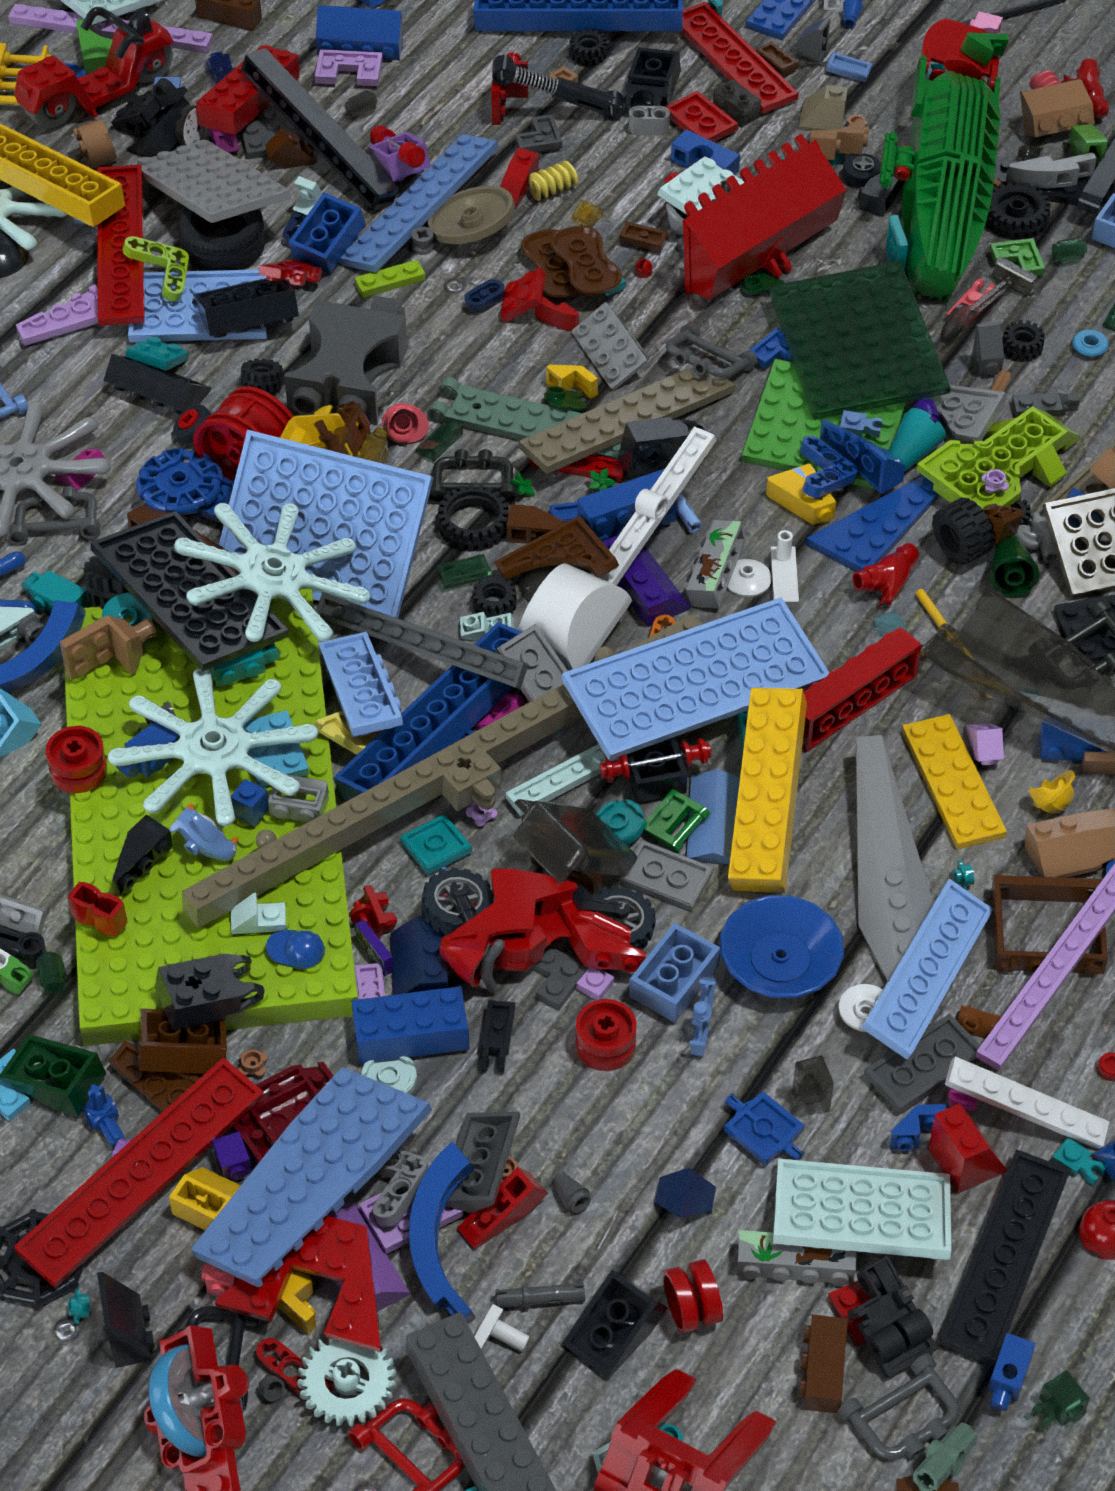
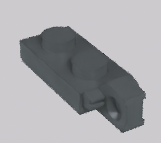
[1012,393,1080,418]

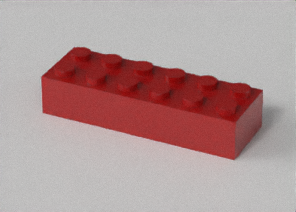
[196,45,300,135]
[802,626,922,753]

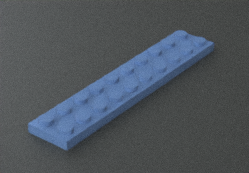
[340,134,499,273]

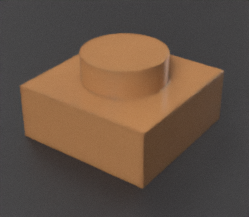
[548,66,578,83]

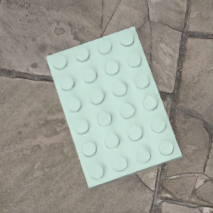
[773,1159,951,1260]

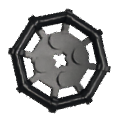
[0,1209,86,1308]

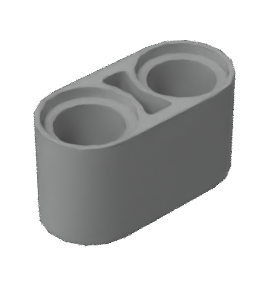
[629,106,670,136]

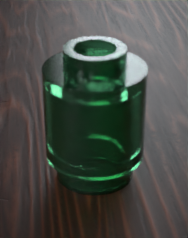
[1052,237,1087,263]
[35,952,68,994]

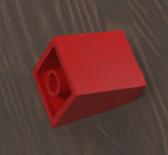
[928,1103,1007,1194]

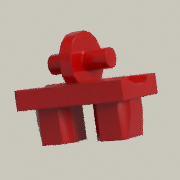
[349,885,397,939]

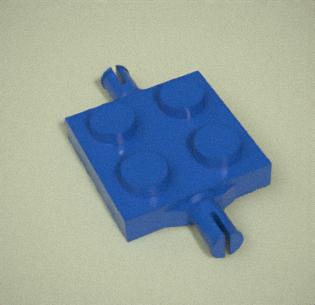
[724,1091,805,1166]

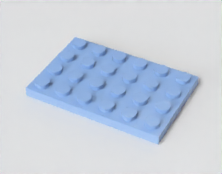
[128,270,267,342]

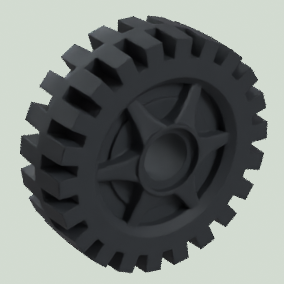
[986,182,1051,240]

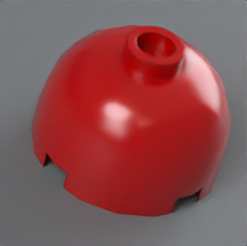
[1078,1200,1115,1260]

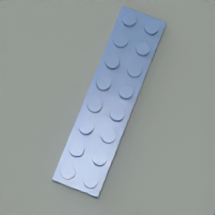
[861,879,993,1060]

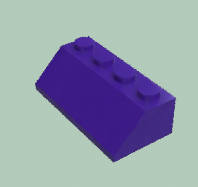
[603,535,691,627]

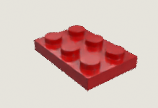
[666,91,738,142]

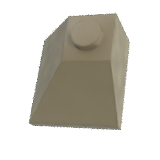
[798,85,848,131]

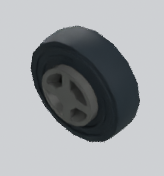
[843,153,881,187]

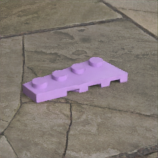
[16,285,98,346]

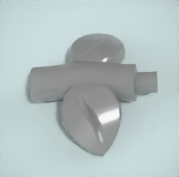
[1015,512,1059,564]

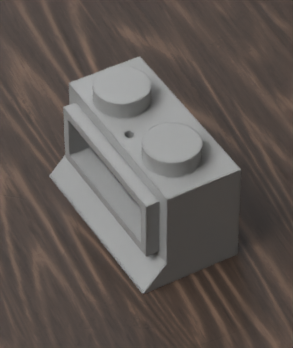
[268,774,329,823]

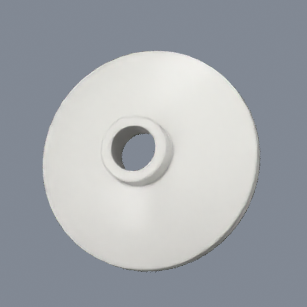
[727,559,772,598]
[839,984,883,1032]

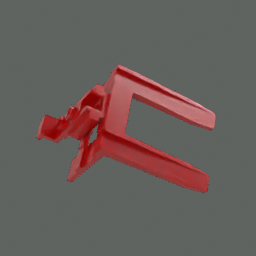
[593,1369,776,1491]

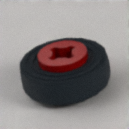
[173,404,211,444]

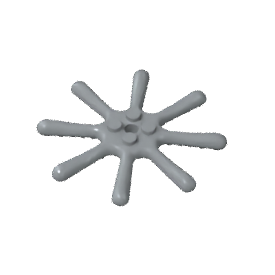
[0,401,111,537]

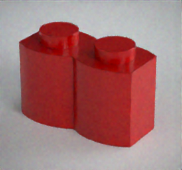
[68,882,128,937]

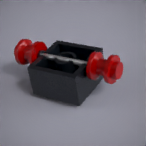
[599,737,711,803]

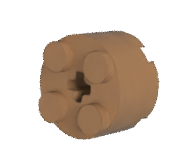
[73,119,117,169]

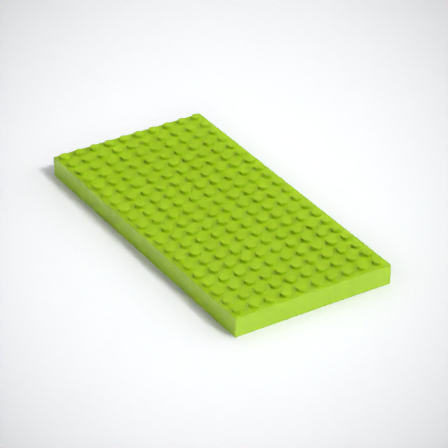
[64,589,358,1046]

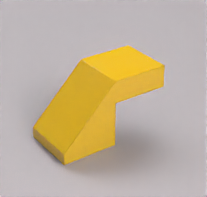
[546,364,598,399]

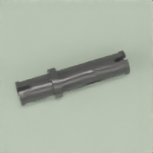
[495,1282,585,1309]

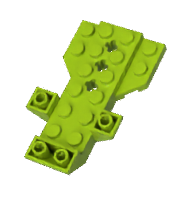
[916,406,1081,509]

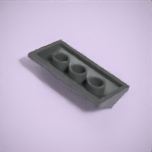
[446,1111,521,1213]

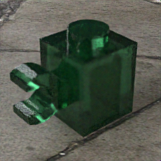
[1031,1370,1090,1429]

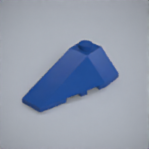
[820,420,905,494]

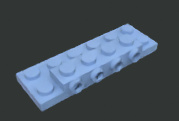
[318,632,403,737]

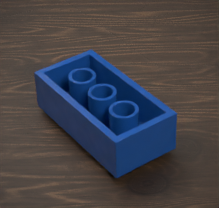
[577,469,677,542]
[351,986,470,1064]

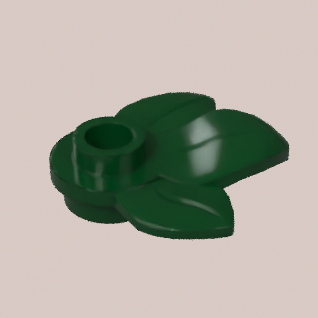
[742,271,784,295]
[544,386,588,411]

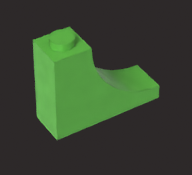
[76,19,113,75]

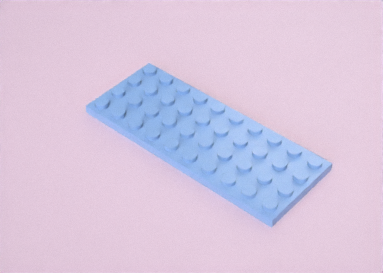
[561,597,829,760]

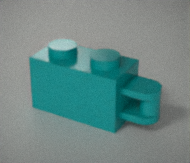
[21,570,90,614]
[209,643,280,687]

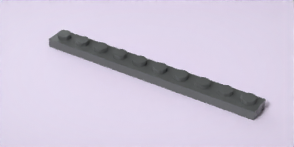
[316,593,529,688]

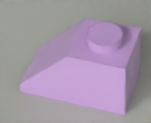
[965,723,1004,765]

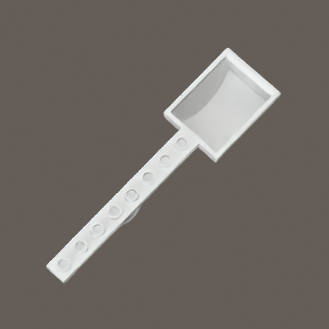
[518,427,717,671]

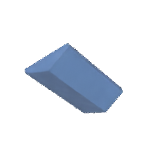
[687,769,740,864]

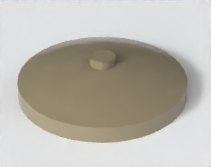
[428,186,515,244]

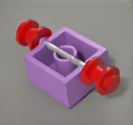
[368,125,431,182]

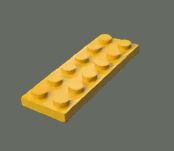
[901,714,1007,850]

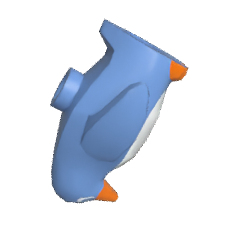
[168,803,238,861]

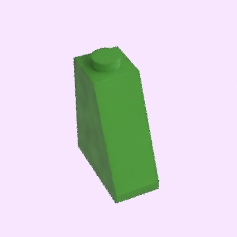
[1069,124,1108,171]

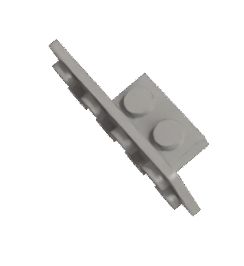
[572,302,649,390]

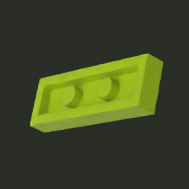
[354,260,426,298]

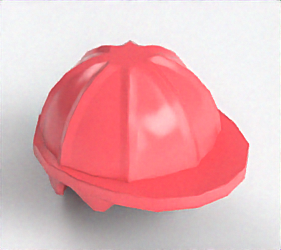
[382,403,429,444]

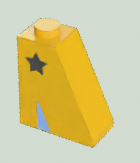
[766,463,836,525]

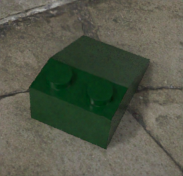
[0,1034,107,1116]

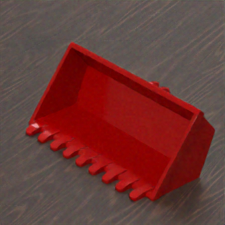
[683,134,847,299]

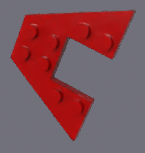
[215,1216,382,1353]

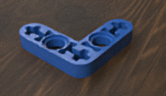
[800,436,858,498]

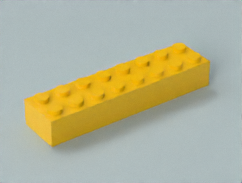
[0,124,125,227]
[728,688,807,893]

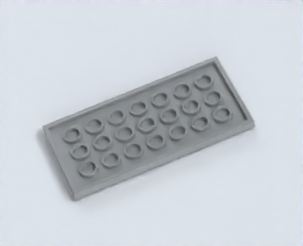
[130,140,291,223]

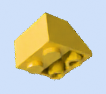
[169,1167,241,1230]

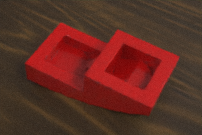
[535,296,579,331]

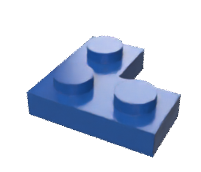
[749,328,812,369]

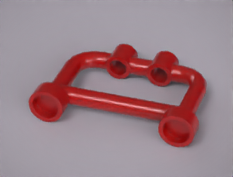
[347,1398,465,1491]

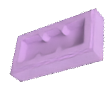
[354,963,385,999]

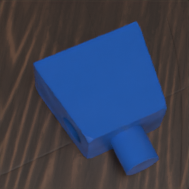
[988,1333,1036,1411]

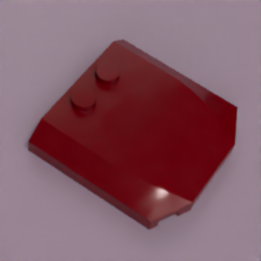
[232,1062,334,1164]

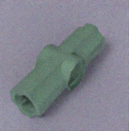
[913,1423,977,1491]

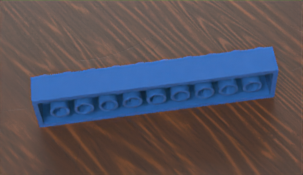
[473,0,685,32]
[333,622,522,802]

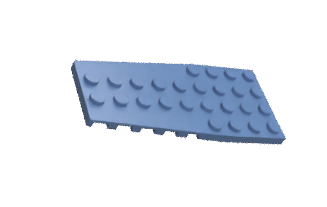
[191,1067,432,1287]

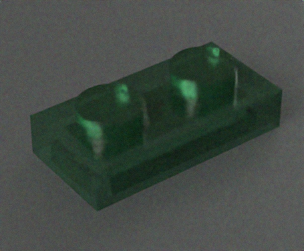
[437,554,491,589]

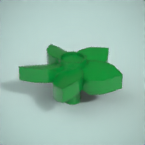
[588,468,616,492]
[510,472,535,497]

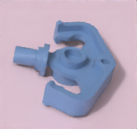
[689,977,717,1056]

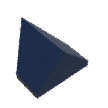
[655,1168,716,1218]

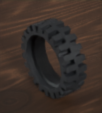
[438,485,509,552]

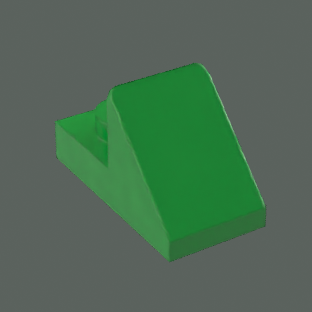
[961,33,1009,67]

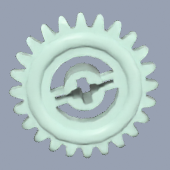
[297,1339,397,1426]

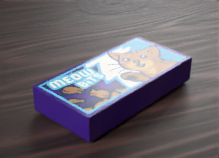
[355,920,393,976]

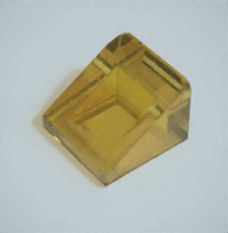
[571,200,603,227]

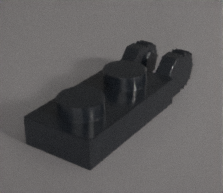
[480,1000,516,1073]

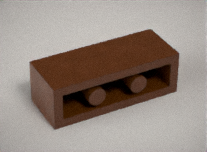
[195,0,262,31]
[799,1314,848,1414]

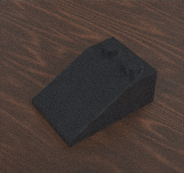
[562,1270,668,1378]
[97,1272,155,1368]

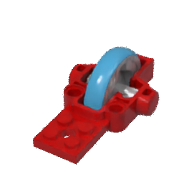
[144,1325,249,1491]

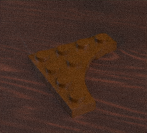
[494,516,619,580]

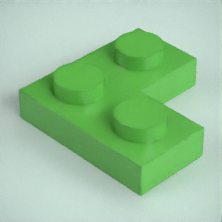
[989,238,1045,277]

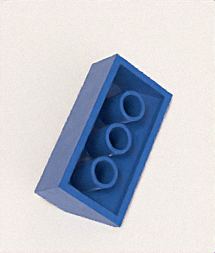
[316,5,403,61]

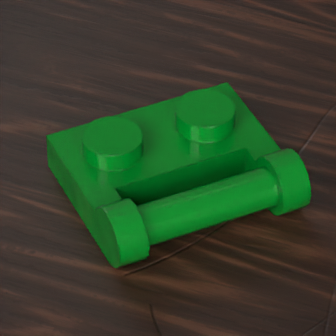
[643,789,710,853]

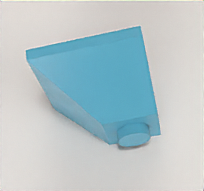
[0,688,42,757]

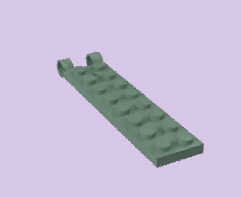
[427,377,621,460]

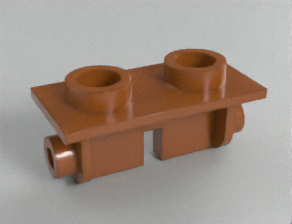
[957,1005,1002,1038]

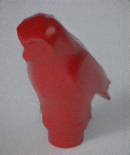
[1062,59,1109,119]
[852,543,920,606]

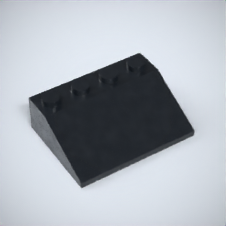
[193,278,299,338]

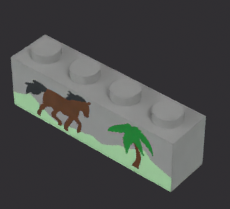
[685,520,746,608]
[736,1230,856,1286]

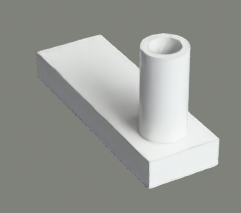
[770,530,799,608]
[474,1304,530,1352]

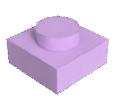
[576,967,614,1000]

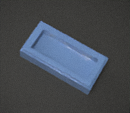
[826,52,872,83]

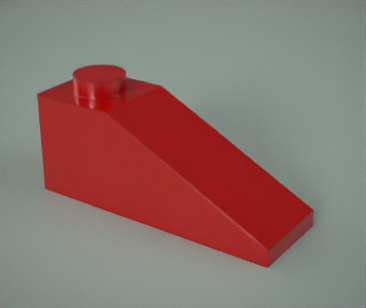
[500,148,539,210]
[457,1167,548,1249]

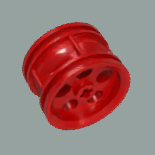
[193,386,294,482]

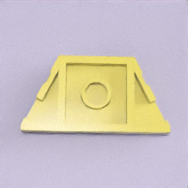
[314,711,383,755]

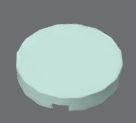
[361,1056,417,1094]

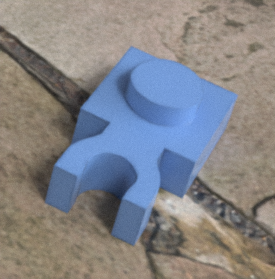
[840,410,883,438]

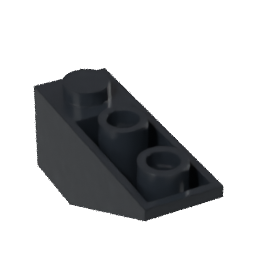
[112,814,173,897]

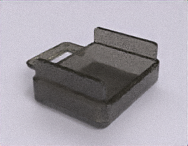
[514,799,637,888]

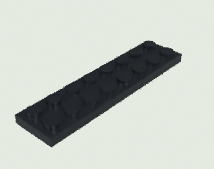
[939,1149,1071,1366]

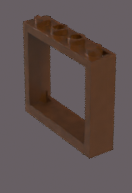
[991,875,1108,975]

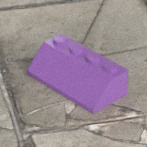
[326,1202,410,1311]

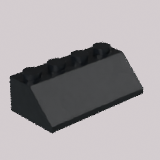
[103,354,211,414]

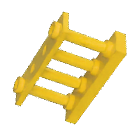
[0,43,52,105]

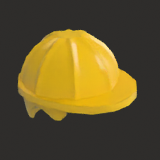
[1028,770,1075,814]

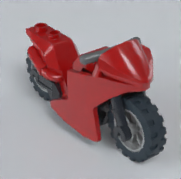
[421,868,656,993]

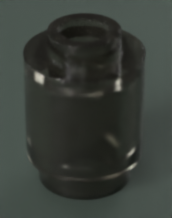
[344,90,378,118]

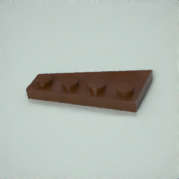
[109,1040,200,1112]

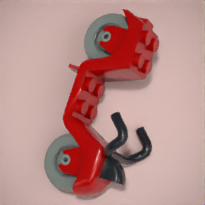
[14,7,174,128]

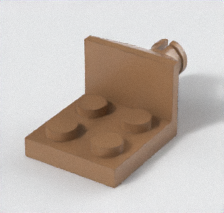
[60,615,157,680]

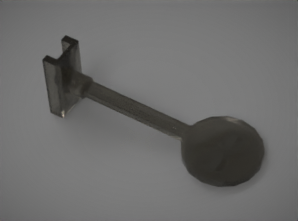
[940,257,1038,346]

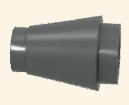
[552,1172,591,1213]

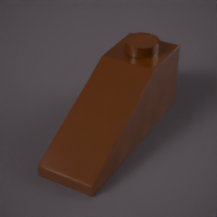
[507,504,566,544]

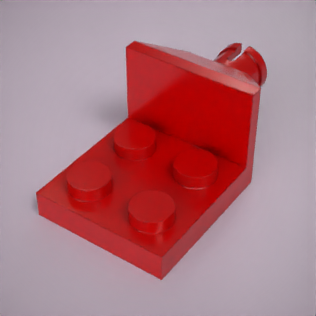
[491,52,528,125]

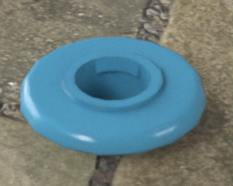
[1072,330,1109,356]

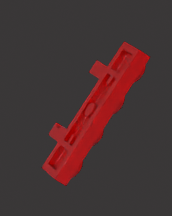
[259,259,322,285]

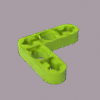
[122,236,189,302]

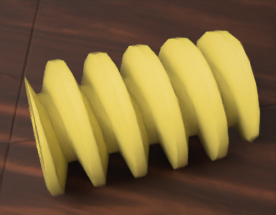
[529,161,578,201]

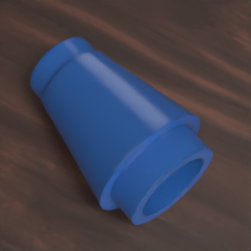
[843,0,864,28]

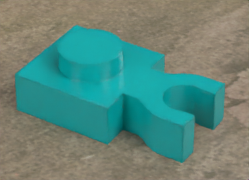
[1051,1137,1107,1186]

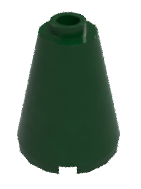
[990,535,1040,598]

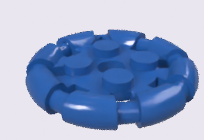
[136,448,223,516]

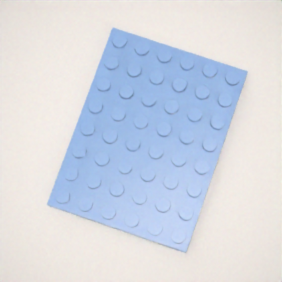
[219,430,434,618]

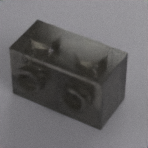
[713,79,761,128]

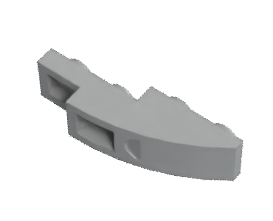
[1006,153,1096,188]

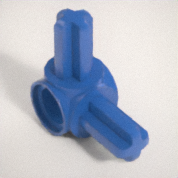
[82,1084,125,1146]

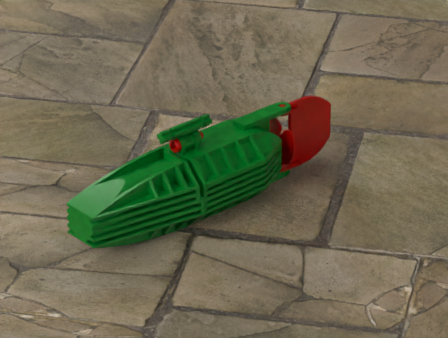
[879,18,1001,303]

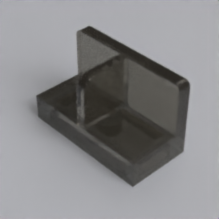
[792,1055,834,1113]

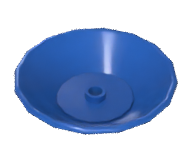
[720,895,844,998]

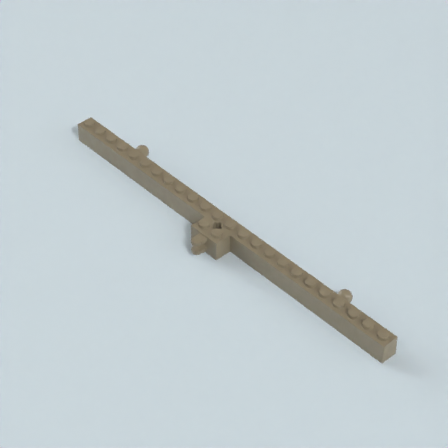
[182,614,703,928]

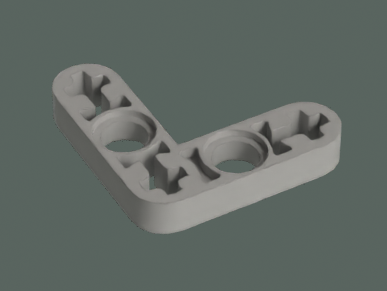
[373,1149,429,1227]

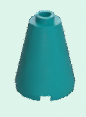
[889,408,946,472]

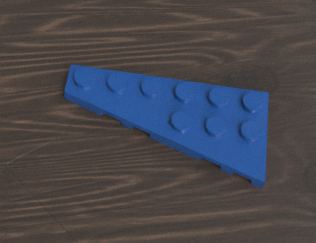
[806,476,940,571]

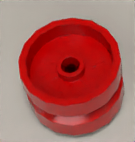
[46,725,107,793]
[576,999,637,1071]
[662,1259,723,1334]

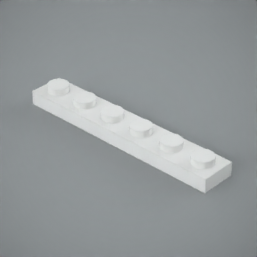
[945,1057,1109,1150]

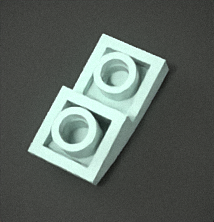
[460,612,514,641]

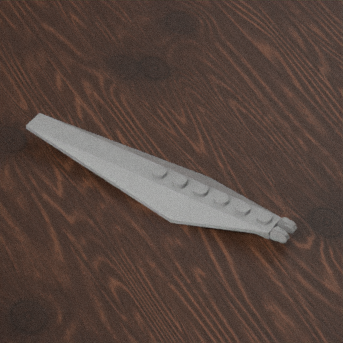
[856,735,933,1028]

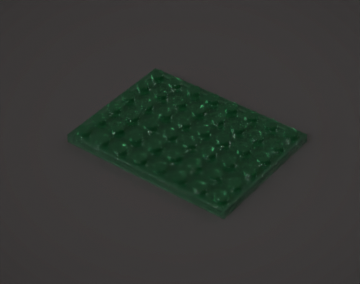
[768,261,950,420]

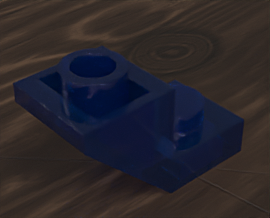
[206,51,236,83]

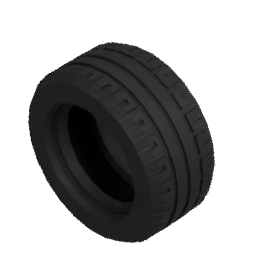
[178,207,265,271]

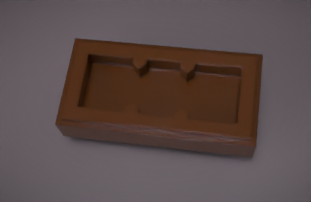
[756,41,799,76]

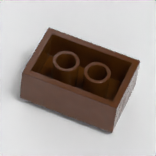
[138,1009,227,1074]

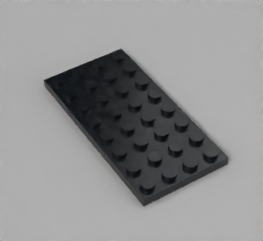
[90,511,288,672]

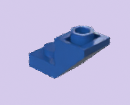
[889,1104,946,1151]

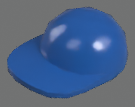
[266,930,325,969]

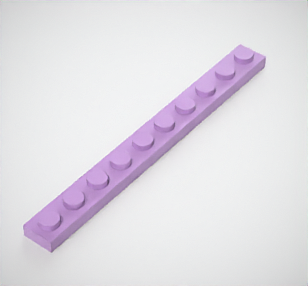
[8,4,213,53]
[975,864,1115,1071]

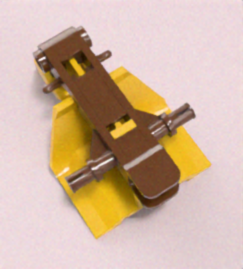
[280,401,370,457]

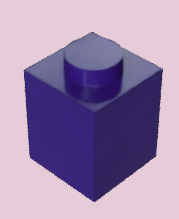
[213,1131,252,1181]

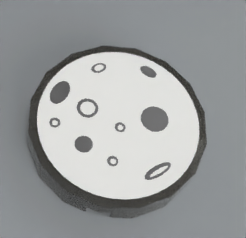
[175,104,205,146]

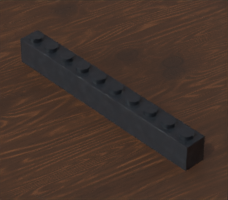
[241,48,399,211]

